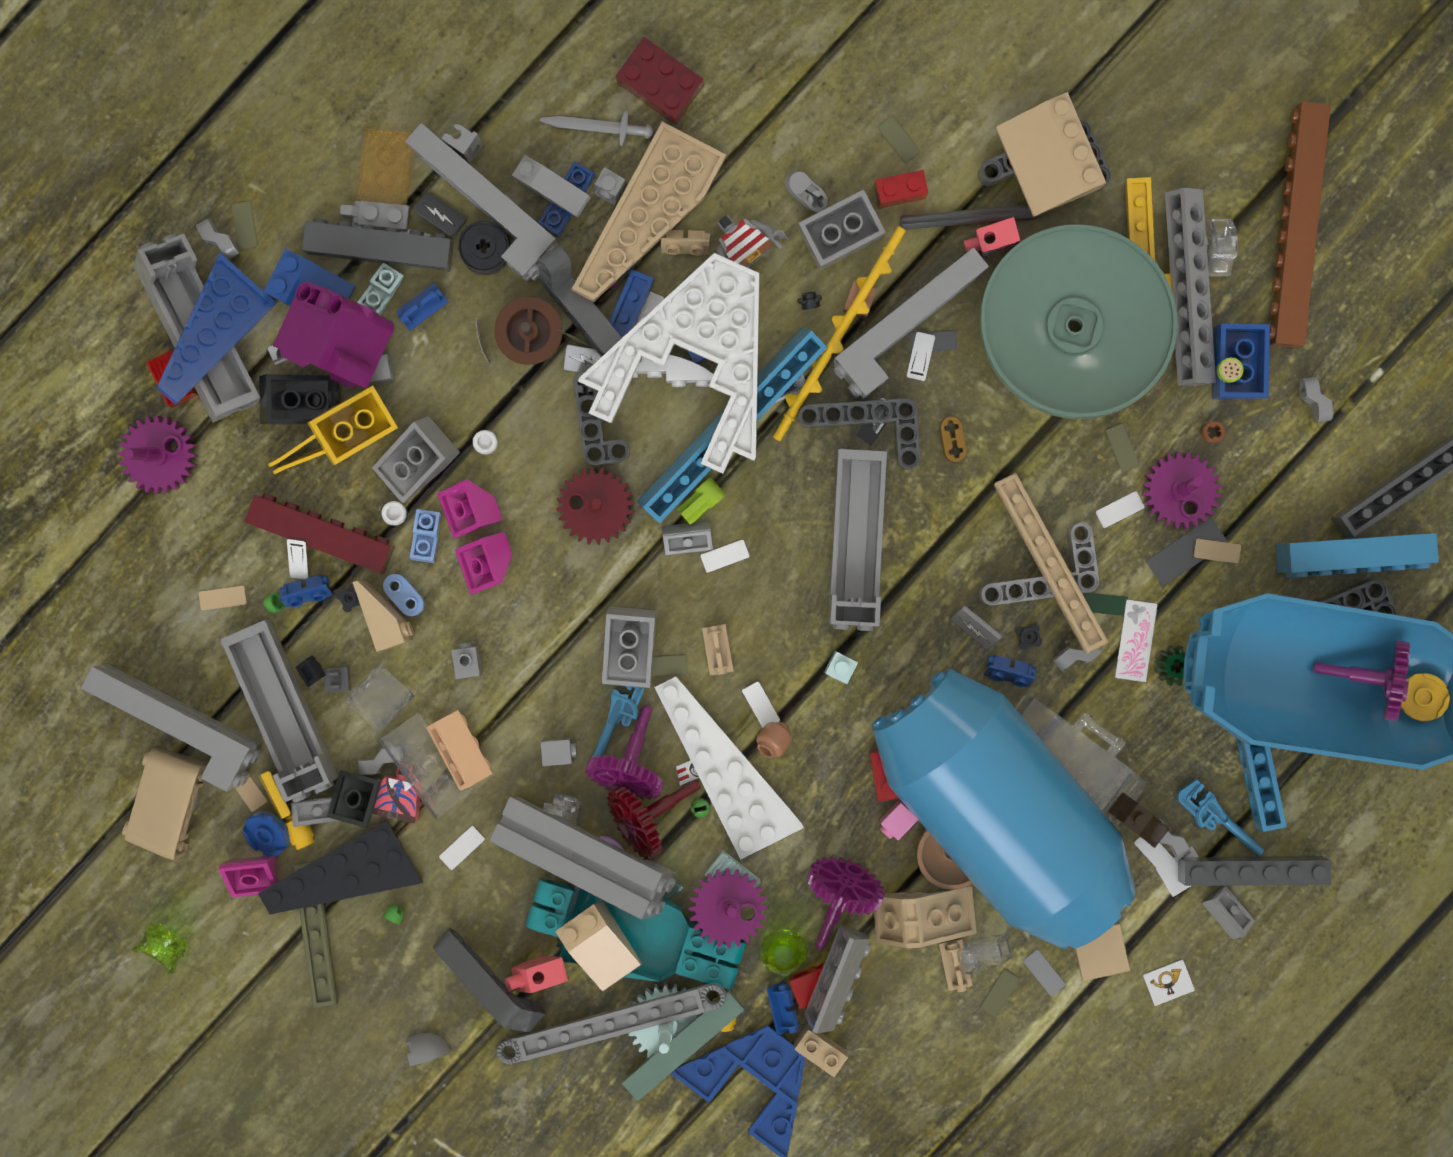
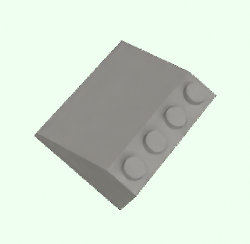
[804,924,871,1034]

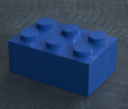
[1212,323,1270,400]

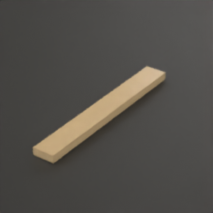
[994,473,1109,654]

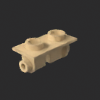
[661,230,710,256]
[702,624,734,675]
[939,939,972,992]

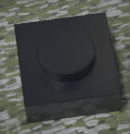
[295,655,326,687]

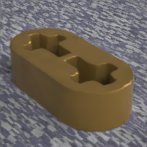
[939,417,967,462]

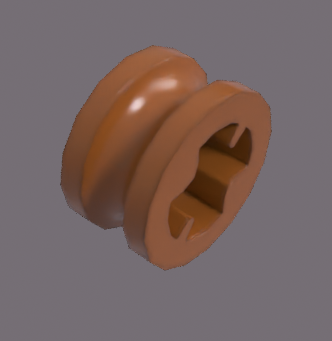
[1201,421,1225,443]

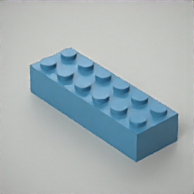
[1275,533,1439,577]

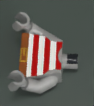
[716,215,789,268]

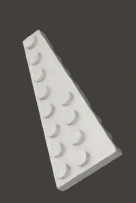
[654,676,804,860]

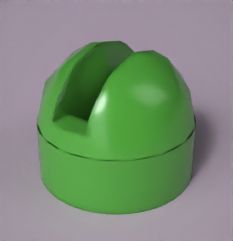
[263,592,285,613]
[691,798,710,818]
[382,905,404,925]

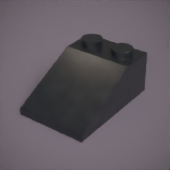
[259,374,339,425]

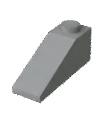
[512,155,591,218]

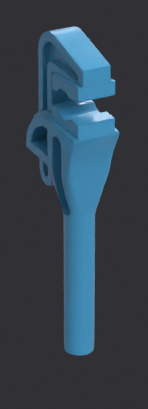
[592,686,645,757]
[1176,779,1264,856]

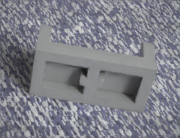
[441,124,484,164]

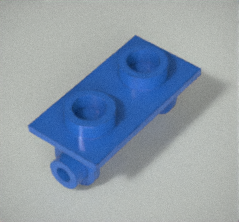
[396,283,449,331]
[279,574,333,608]
[983,654,1036,687]
[766,981,800,1036]

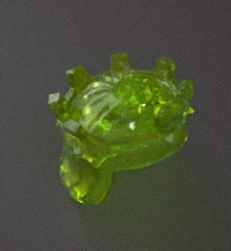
[132,923,190,975]
[759,929,808,978]

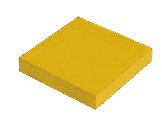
[258,771,291,819]

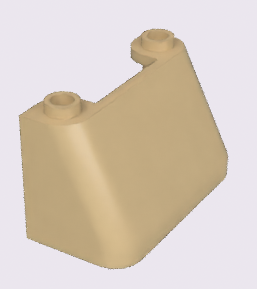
[122,747,209,860]

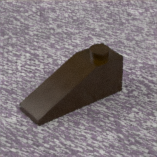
[1108,792,1169,848]

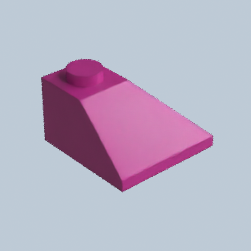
[437,479,503,539]
[455,532,512,595]

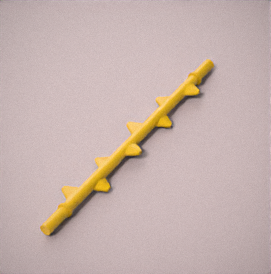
[772,226,906,441]

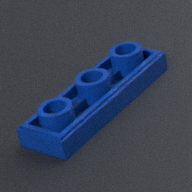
[538,161,596,237]

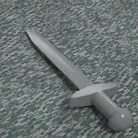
[540,111,654,147]

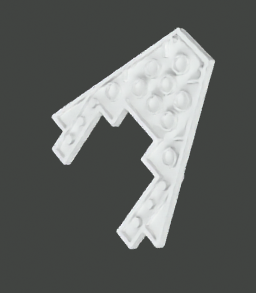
[578,253,759,474]

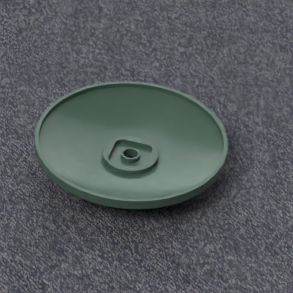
[979,224,1178,419]

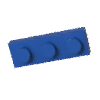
[609,269,655,338]

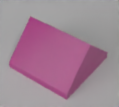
[219,856,279,897]

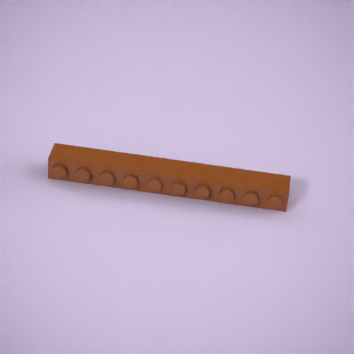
[1269,101,1331,349]

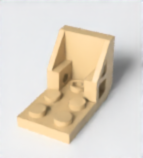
[874,886,977,948]

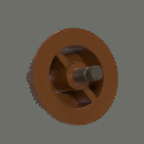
[494,297,563,365]

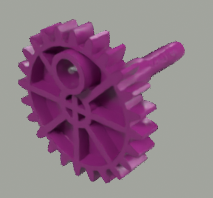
[118,415,198,494]
[1142,451,1222,530]
[1313,641,1410,721]
[585,705,664,800]
[807,856,885,950]
[688,868,768,949]

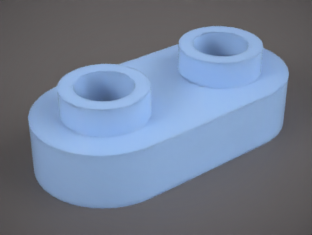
[383,574,425,616]

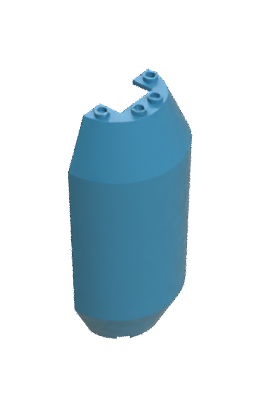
[1184,593,1453,770]
[872,669,1136,950]

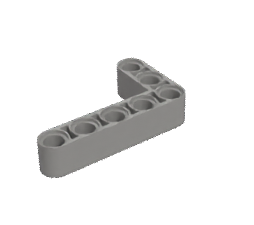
[978,522,1099,605]

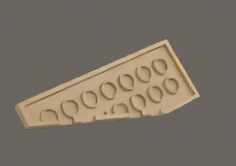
[572,122,726,302]

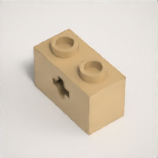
[793,1023,848,1077]

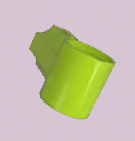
[677,477,726,525]

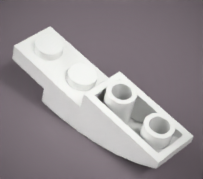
[633,355,714,387]

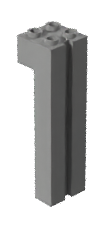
[405,123,559,283]
[134,234,260,422]
[832,247,989,400]
[828,449,887,631]
[220,619,339,803]
[81,664,261,792]
[490,797,676,920]

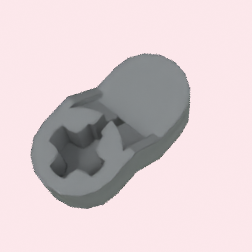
[784,171,828,212]
[196,218,240,260]
[1299,377,1333,422]
[1052,646,1103,671]
[358,746,403,775]
[1158,818,1191,860]

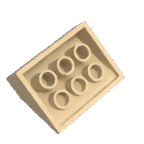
[995,92,1106,217]

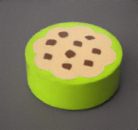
[1217,358,1243,383]

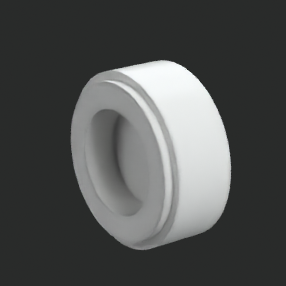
[473,430,498,455]
[382,501,407,525]

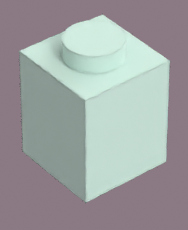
[824,651,858,684]

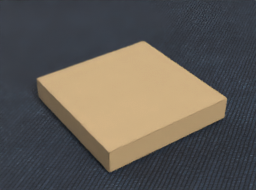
[1075,923,1130,981]

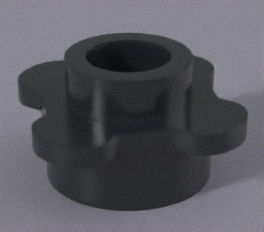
[797,291,822,310]
[336,584,361,612]
[1016,624,1042,650]

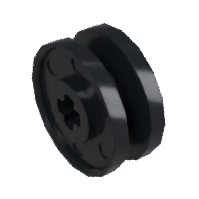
[458,221,510,276]

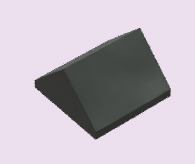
[327,770,382,828]

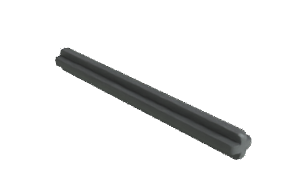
[900,205,1043,230]

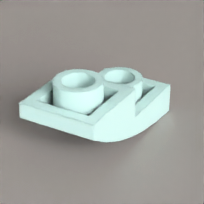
[358,263,404,315]

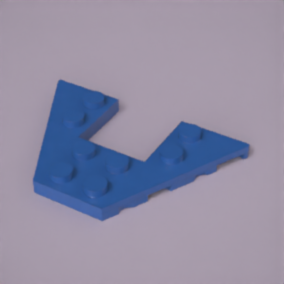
[671,1024,806,1157]

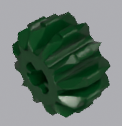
[1154,646,1186,686]

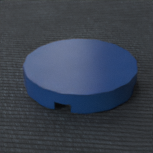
[243,811,290,856]

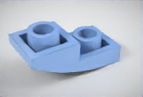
[409,509,441,563]

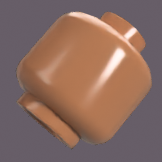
[756,722,792,758]

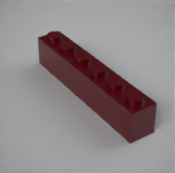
[244,493,395,574]

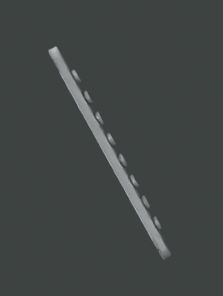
[497,983,726,1065]

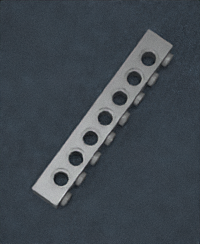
[1165,188,1216,386]

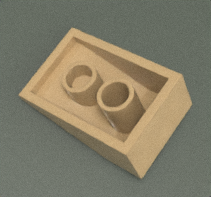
[353,580,414,652]
[555,902,642,991]

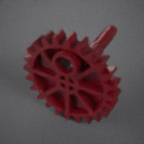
[556,467,634,545]
[607,780,700,860]

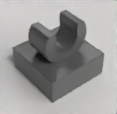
[323,666,351,693]

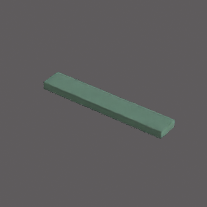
[622,990,745,1101]

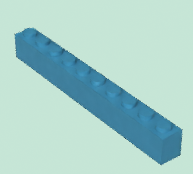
[637,327,827,524]

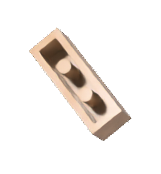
[426,710,492,791]

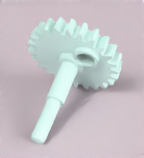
[629,983,700,1058]

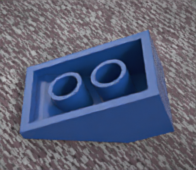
[263,249,356,306]

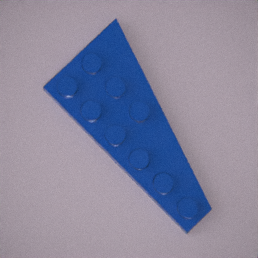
[157,253,276,405]

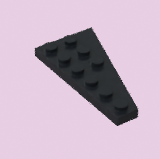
[258,820,423,915]

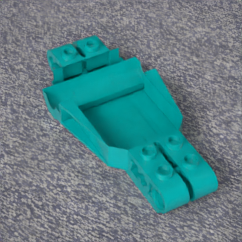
[525,878,747,989]

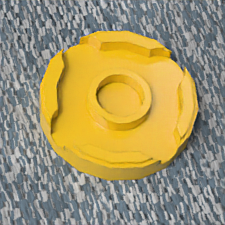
[1401,673,1450,721]

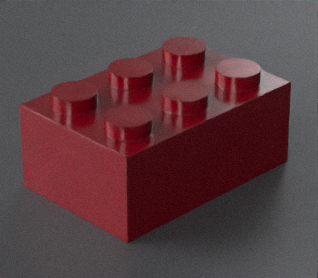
[616,37,704,125]

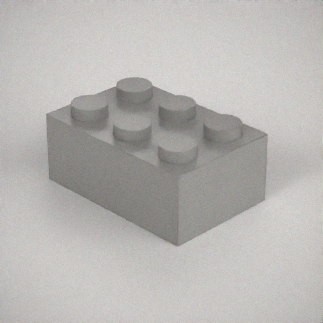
[798,189,886,271]

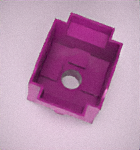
[273,282,394,389]

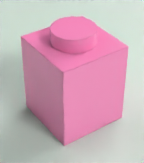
[879,800,918,841]

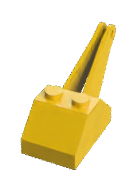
[268,386,398,474]

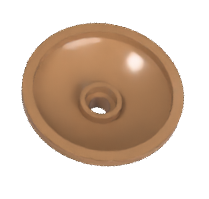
[917,830,973,890]

